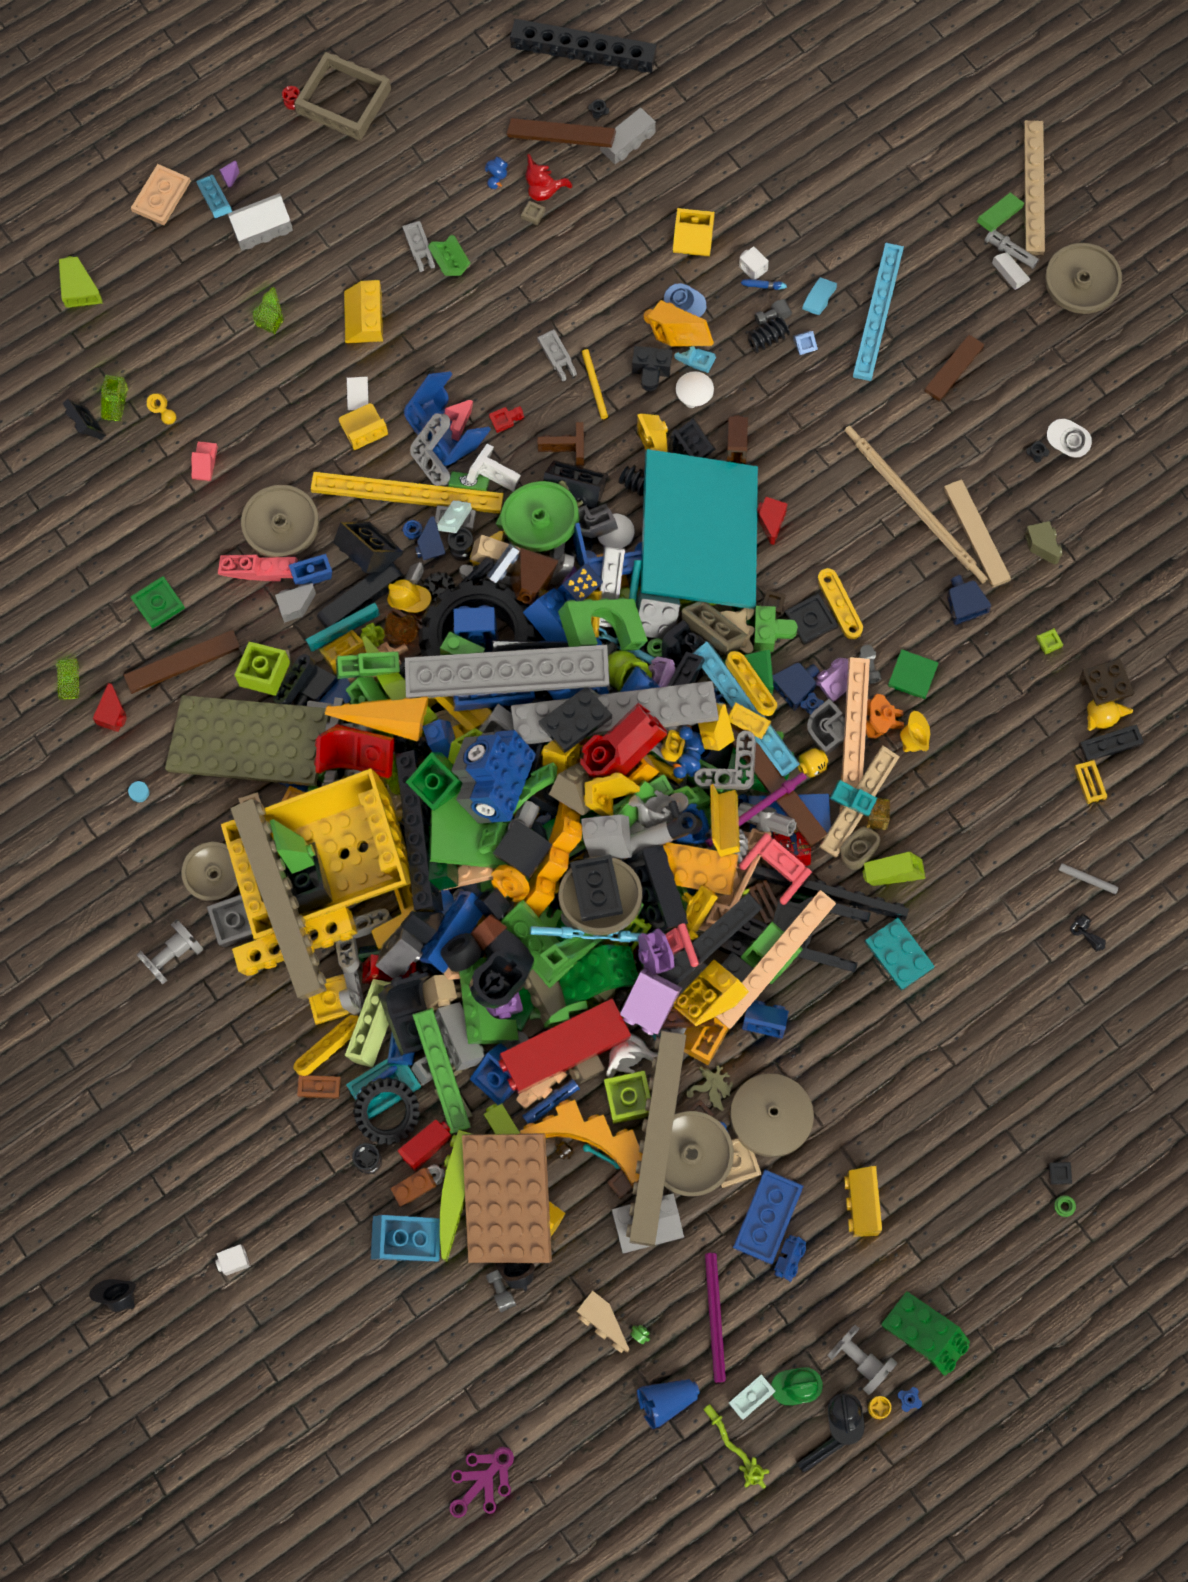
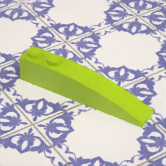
[362,636,439,737]
[440,1130,471,1262]

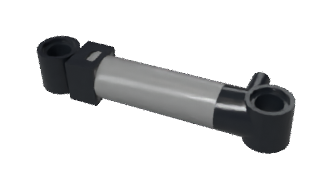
[583,801,702,861]

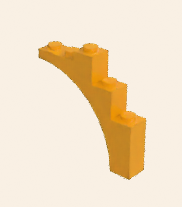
[514,801,582,917]
[520,1100,643,1187]

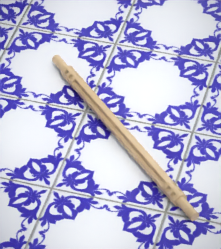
[844,426,988,584]

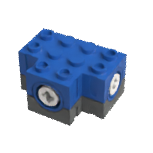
[452,730,536,824]

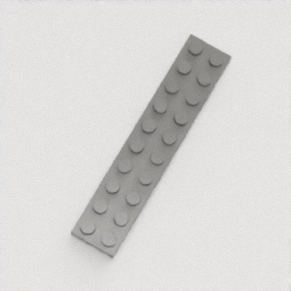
[405,645,610,699]
[511,681,719,744]

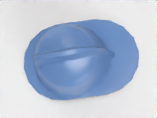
[664,283,706,317]

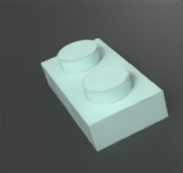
[437,500,472,533]
[729,1374,775,1420]

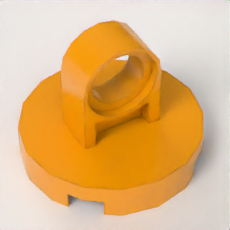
[491,865,530,902]

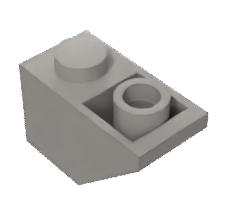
[275,583,316,623]

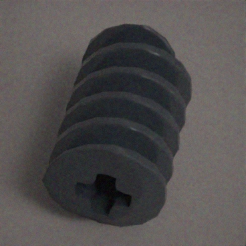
[747,316,790,354]
[618,464,644,496]

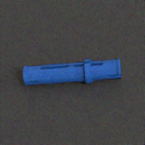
[522,1079,580,1124]

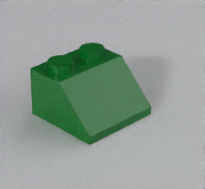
[406,752,462,811]

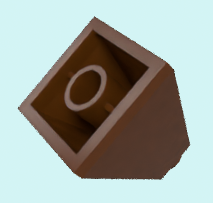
[510,548,558,605]

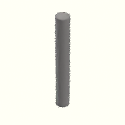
[1059,863,1119,894]

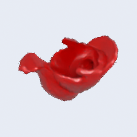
[525,154,573,201]

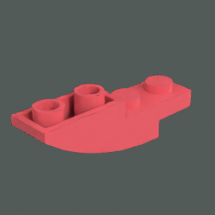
[218,555,298,581]

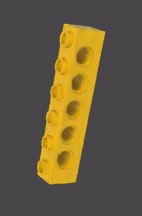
[232,907,358,976]

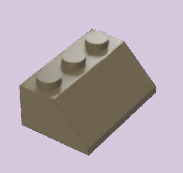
[682,601,747,657]
[549,762,594,815]

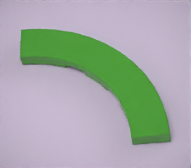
[479,762,557,854]

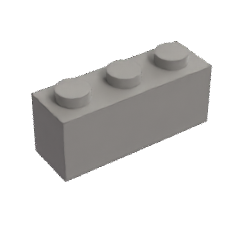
[600,107,656,164]
[435,1002,484,1071]

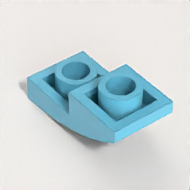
[802,277,837,315]

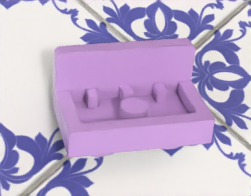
[815,658,848,702]

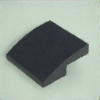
[493,820,553,879]
[718,918,768,962]

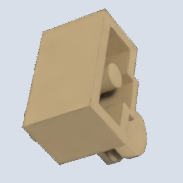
[423,975,463,1013]

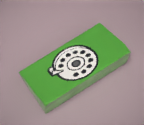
[448,472,490,491]

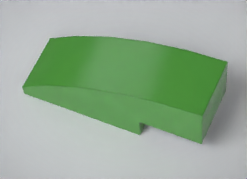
[336,652,400,679]

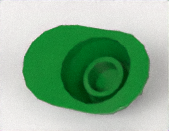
[771,1367,823,1405]

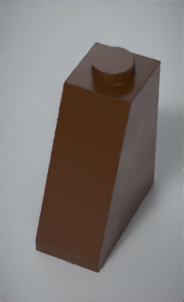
[727,415,748,465]

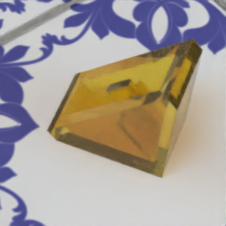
[867,798,890,830]

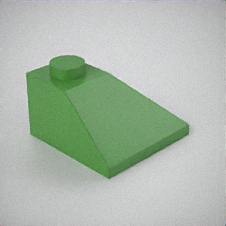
[270,819,315,874]

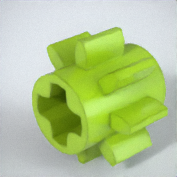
[361,623,385,647]

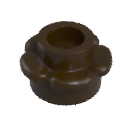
[555,1140,575,1160]

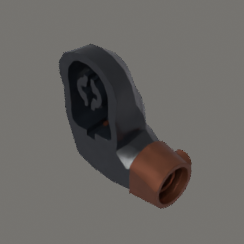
[469,914,534,1009]

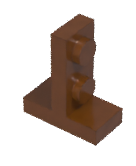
[538,422,584,466]

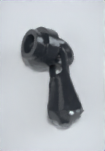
[1070,913,1106,952]

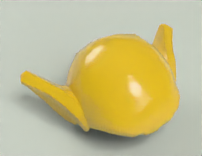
[1087,699,1133,731]

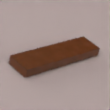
[924,334,985,402]

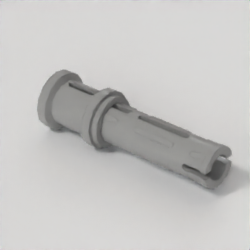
[985,229,1039,269]

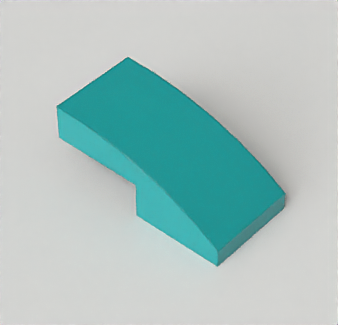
[829,780,877,816]

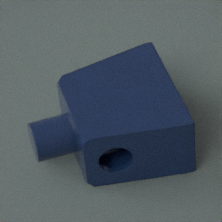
[947,575,991,625]
[773,663,820,711]

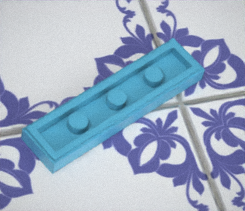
[196,175,232,218]

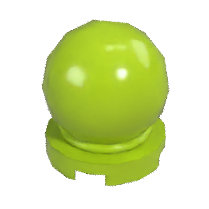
[608,650,652,692]

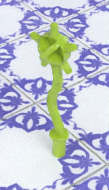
[703,1404,769,1489]

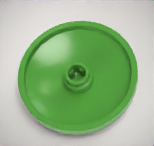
[501,481,579,552]

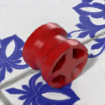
[282,86,300,110]

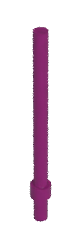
[705,772,807,847]

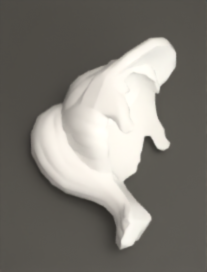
[606,1034,658,1078]

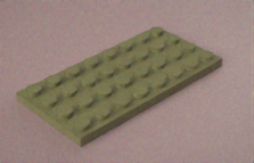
[165,695,331,786]

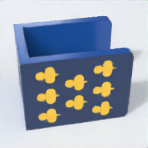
[557,563,603,602]

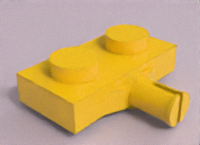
[682,885,718,932]

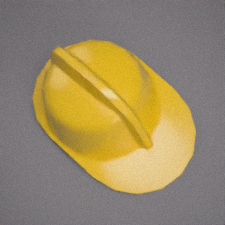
[387,579,432,613]
[900,711,930,752]

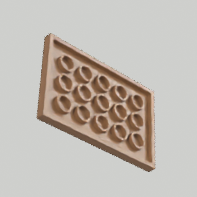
[462,1133,552,1263]

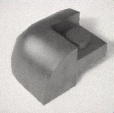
[578,503,618,538]
[807,699,845,754]

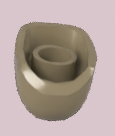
[841,827,880,870]

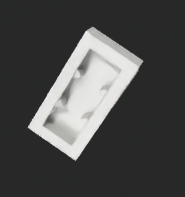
[466,444,521,492]

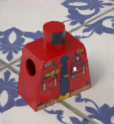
[773,829,811,866]

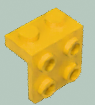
[339,403,388,450]
[584,773,640,816]

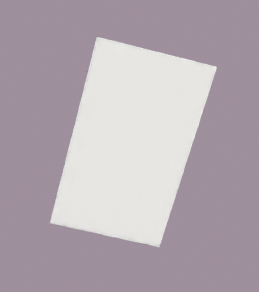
[347,377,368,410]

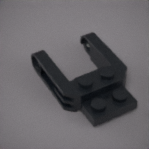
[773,897,871,972]

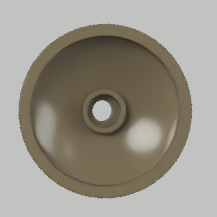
[181,842,238,902]

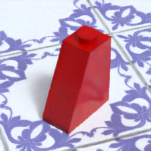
[397,1120,452,1172]

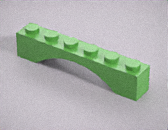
[535,903,644,982]

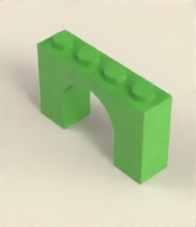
[558,597,648,651]
[459,958,518,1044]

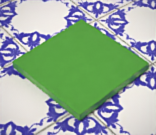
[430,791,513,868]

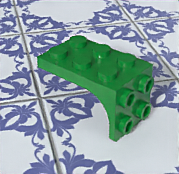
[560,945,639,1006]
[881,1291,970,1376]

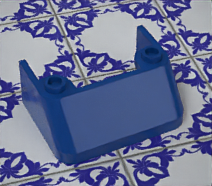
[404,371,491,466]
[572,523,642,578]

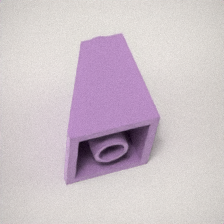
[620,969,682,1035]

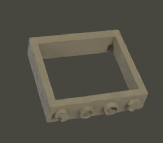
[294,52,391,141]

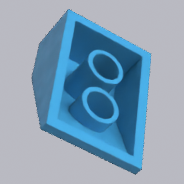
[371,1215,440,1262]

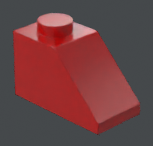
[757,497,788,545]
[93,683,126,732]

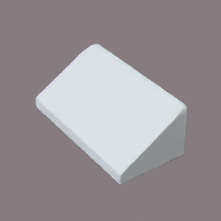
[992,252,1030,290]

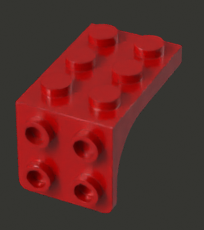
[314,724,394,778]

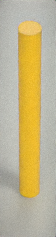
[582,349,608,419]

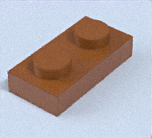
[297,1075,341,1099]
[391,1167,437,1207]

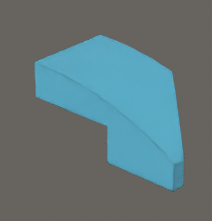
[674,346,716,373]

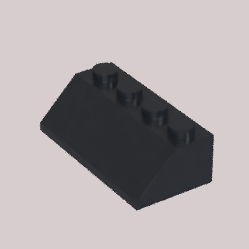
[623,845,688,934]

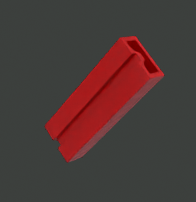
[498,998,631,1094]

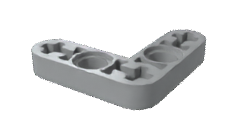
[410,413,450,486]
[549,543,574,585]
[694,731,756,790]
[334,909,392,973]
[339,957,364,1015]

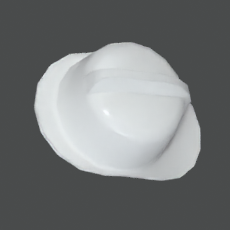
[1047,419,1092,457]

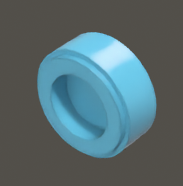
[128,781,149,802]

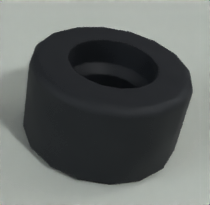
[441,933,482,972]

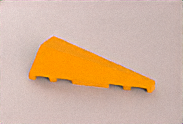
[325,697,428,741]

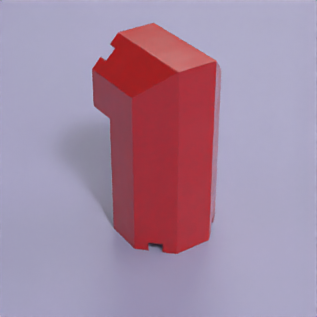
[580,702,667,778]

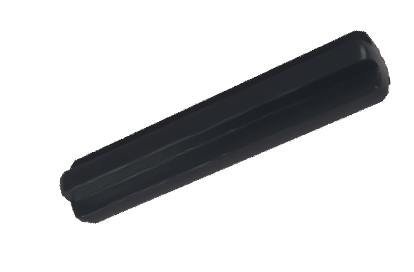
[797,1438,845,1472]

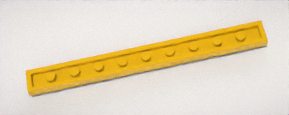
[311,472,504,514]

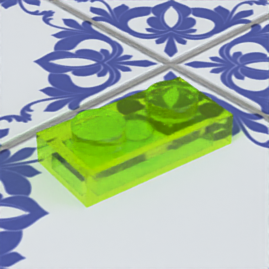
[57,659,79,700]

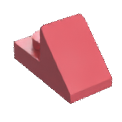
[444,400,473,441]
[192,441,218,481]

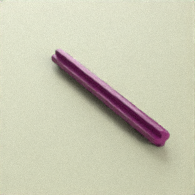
[705,1253,726,1383]

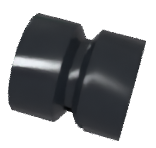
[448,527,474,561]
[352,1143,382,1175]

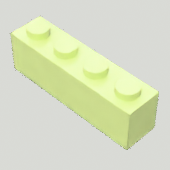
[345,979,390,1068]

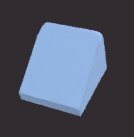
[793,331,818,355]

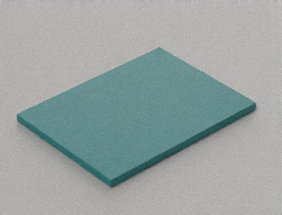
[641,449,758,609]

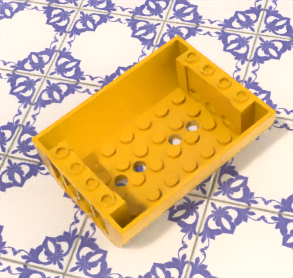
[221,769,411,939]

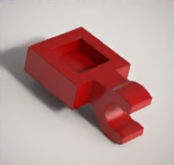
[489,406,525,433]

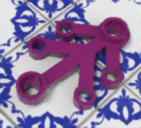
[450,1447,514,1518]

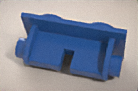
[774,1235,806,1282]

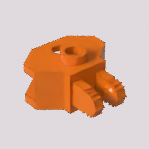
[866,694,904,738]

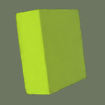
[1036,628,1063,655]

